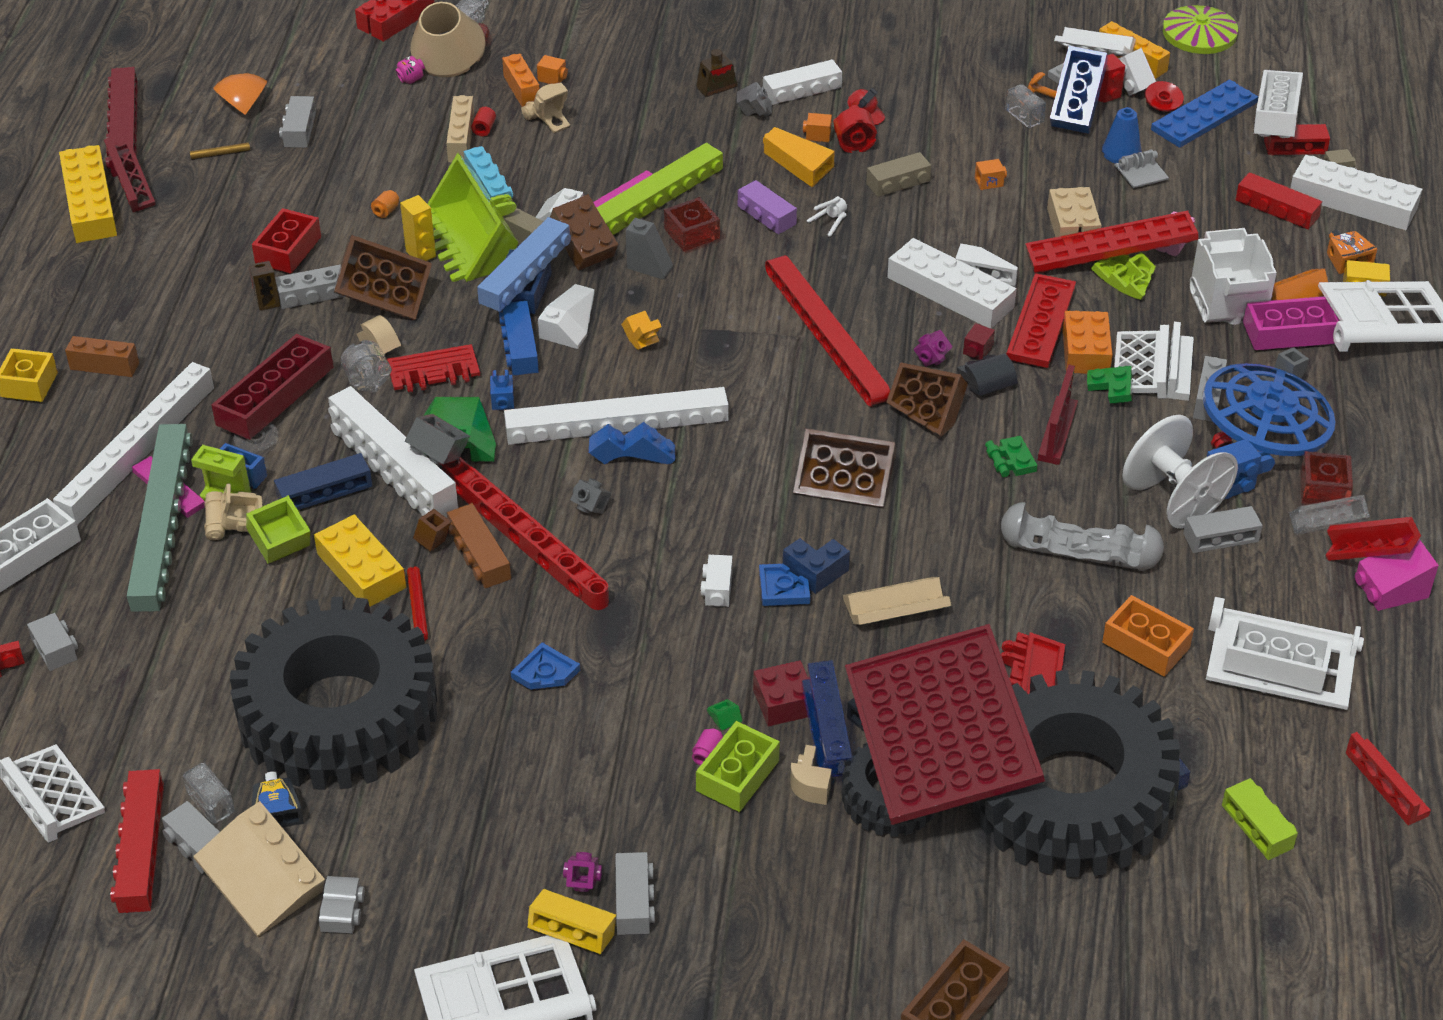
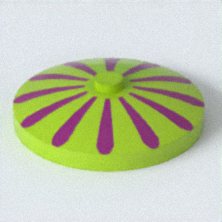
[1163,5,1238,54]

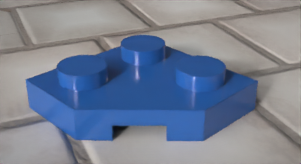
[759,564,810,606]
[511,643,580,689]

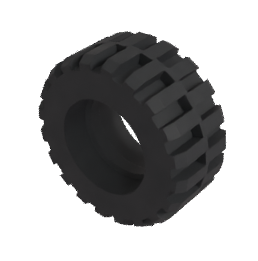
[842,742,935,837]

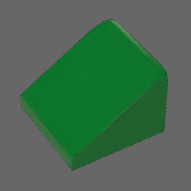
[707,699,742,730]

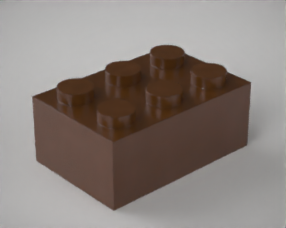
[550,194,619,271]

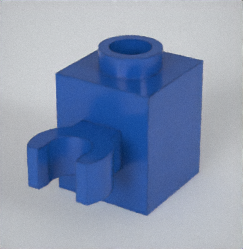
[490,370,514,410]

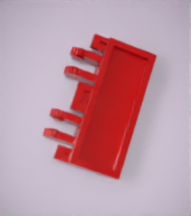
[387,344,480,393]
[1001,632,1065,694]

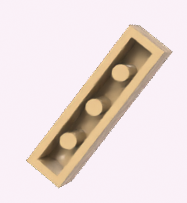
[446,95,474,162]

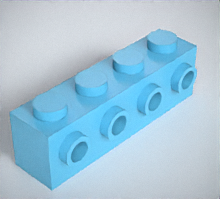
[464,146,513,199]

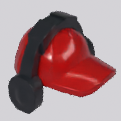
[847,87,885,125]

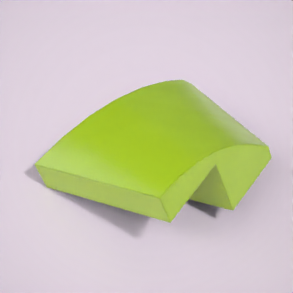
[1091,252,1156,300]

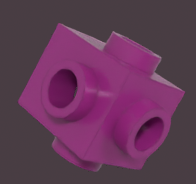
[913,329,953,367]
[563,852,602,892]

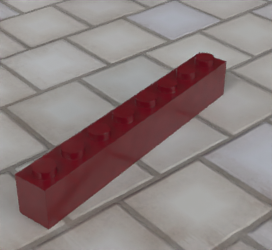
[105,67,138,177]

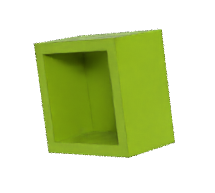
[246,495,310,564]

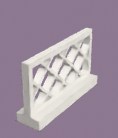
[1115,325,1170,398]
[0,745,105,843]

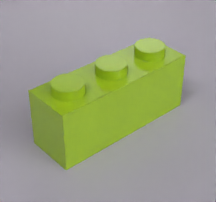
[1222,778,1298,860]

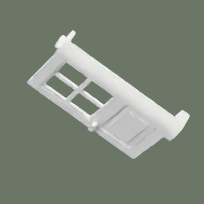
[1318,280,1443,351]
[1206,597,1364,710]
[414,935,596,1020]

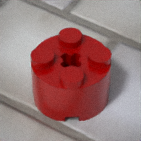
[833,105,877,153]

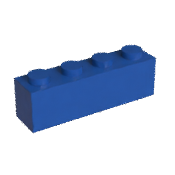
[499,301,539,375]

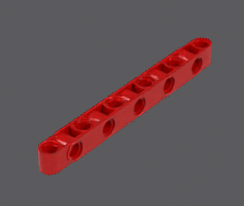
[442,458,609,610]

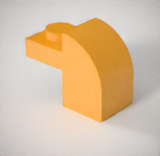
[621,311,662,349]

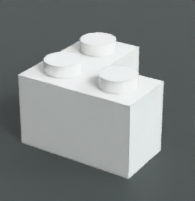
[1118,48,1156,96]

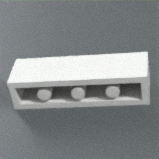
[763,60,842,105]

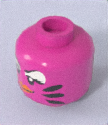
[395,56,425,84]

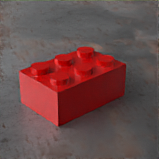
[252,208,321,274]

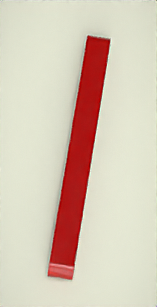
[765,255,890,407]

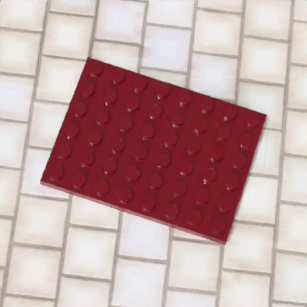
[845,624,1045,825]

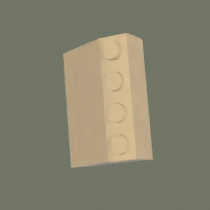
[194,801,325,937]

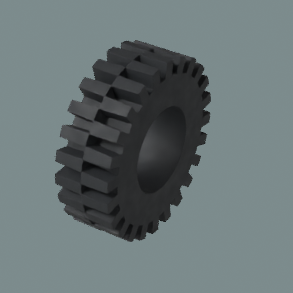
[230,597,438,790]
[972,670,1180,877]

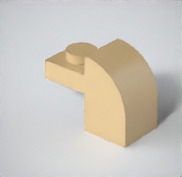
[357,315,401,356]
[790,745,832,805]

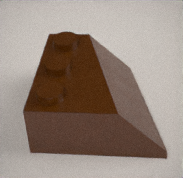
[887,362,968,437]

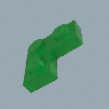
[1087,366,1132,403]

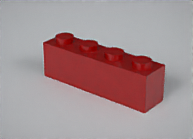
[1235,172,1323,230]

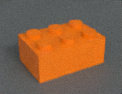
[1062,311,1112,374]
[1102,595,1194,677]

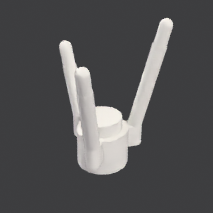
[807,196,847,237]

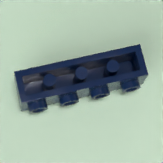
[274,453,372,510]

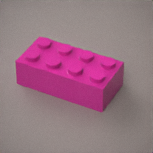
[1243,297,1340,350]

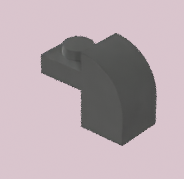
[1259,347,1309,390]

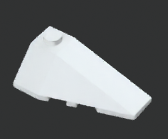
[538,284,595,349]

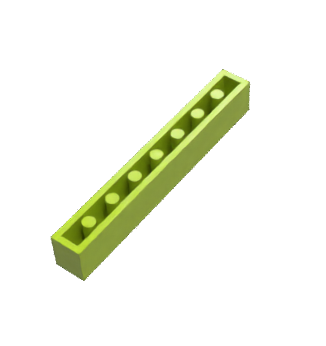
[597,143,723,235]

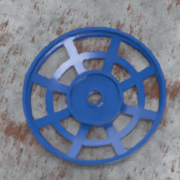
[1202,363,1336,456]

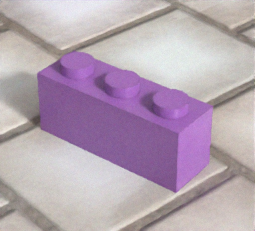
[737,180,797,234]

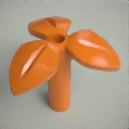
[1026,72,1057,105]

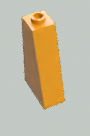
[763,127,835,187]

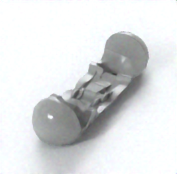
[1001,502,1164,571]

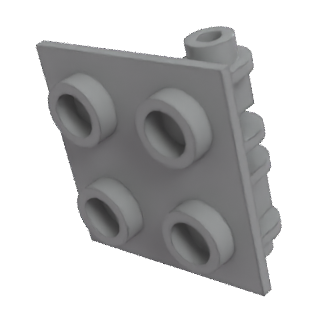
[1115,149,1169,188]

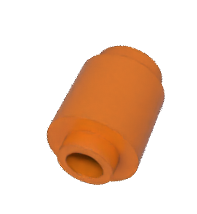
[371,190,399,218]

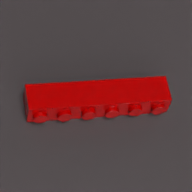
[111,769,164,913]

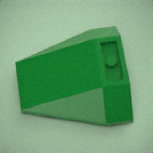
[423,397,496,461]

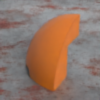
[213,73,267,115]

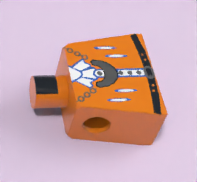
[1327,230,1377,274]

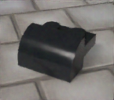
[957,353,1018,396]

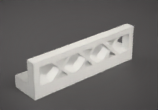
[1054,27,1136,56]
[1167,322,1193,401]

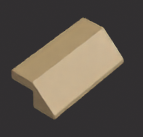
[843,577,951,625]

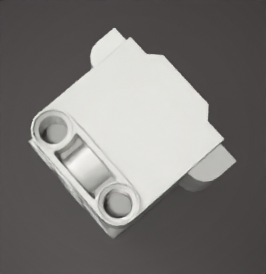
[1190,228,1277,325]

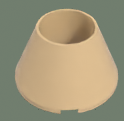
[410,2,486,77]

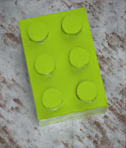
[696,721,780,812]

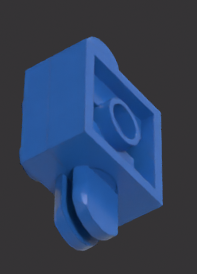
[1207,439,1275,499]

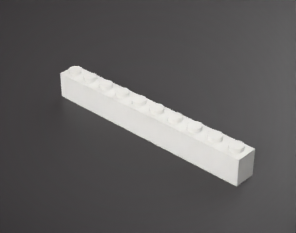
[53,362,214,525]
[504,387,728,445]

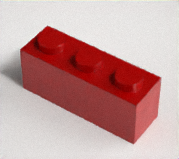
[1264,124,1330,155]

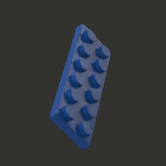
[1151,79,1258,148]

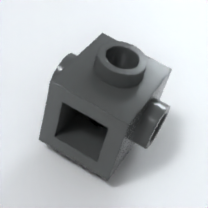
[570,478,612,514]

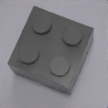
[405,414,470,465]

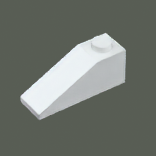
[956,244,1018,286]

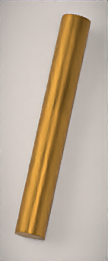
[190,143,250,159]

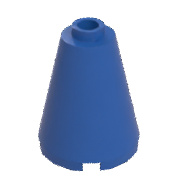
[1102,107,1142,163]

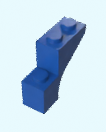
[589,422,675,464]

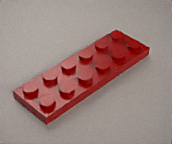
[1006,273,1076,368]

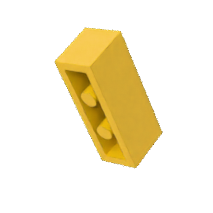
[400,195,436,261]
[527,889,616,954]

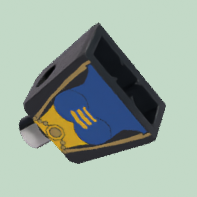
[251,772,304,828]

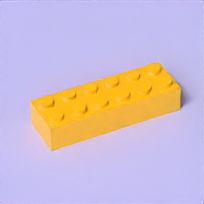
[59,145,117,243]

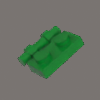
[985,436,1038,477]

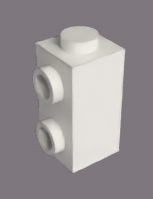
[701,555,732,607]

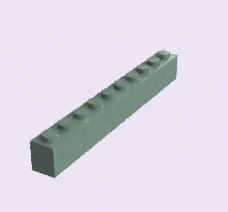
[127,424,193,612]

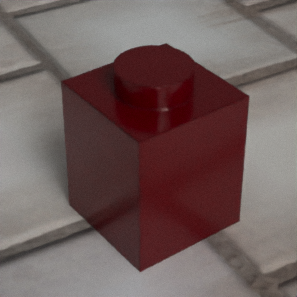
[963,323,995,360]

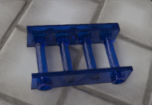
[801,660,852,777]

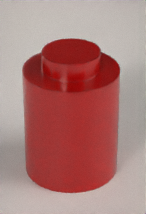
[471,107,496,136]

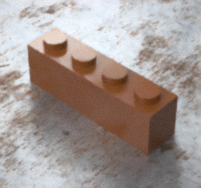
[447,503,511,589]

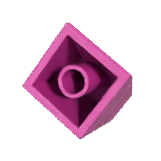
[1355,539,1439,611]

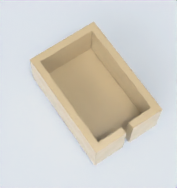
[1047,187,1101,237]

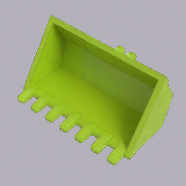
[428,153,518,282]

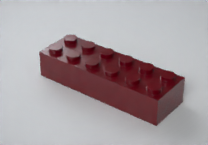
[211,334,334,440]

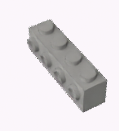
[275,264,345,309]

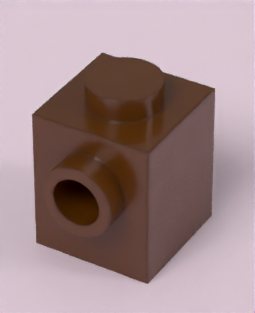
[413,509,451,551]

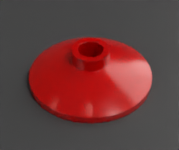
[1145,81,1184,112]

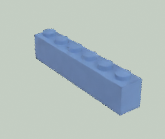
[477,217,571,312]

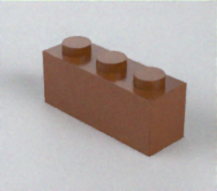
[65,336,139,377]

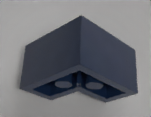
[783,538,850,594]

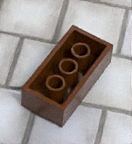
[901,939,1010,1020]

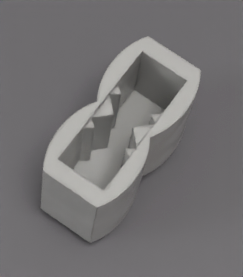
[319,876,365,933]

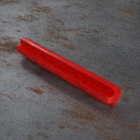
[407,566,428,641]

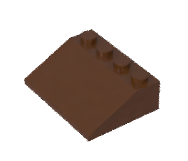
[334,235,432,321]
[793,429,896,508]

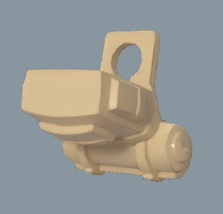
[521,83,570,133]
[204,484,262,540]

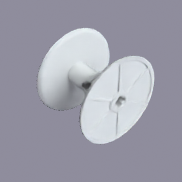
[1123,415,1238,529]

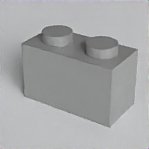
[27,613,78,671]

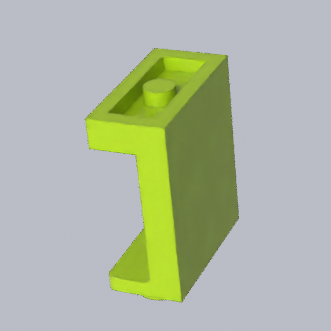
[191,445,251,501]

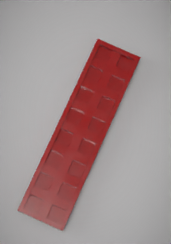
[1026,211,1198,273]

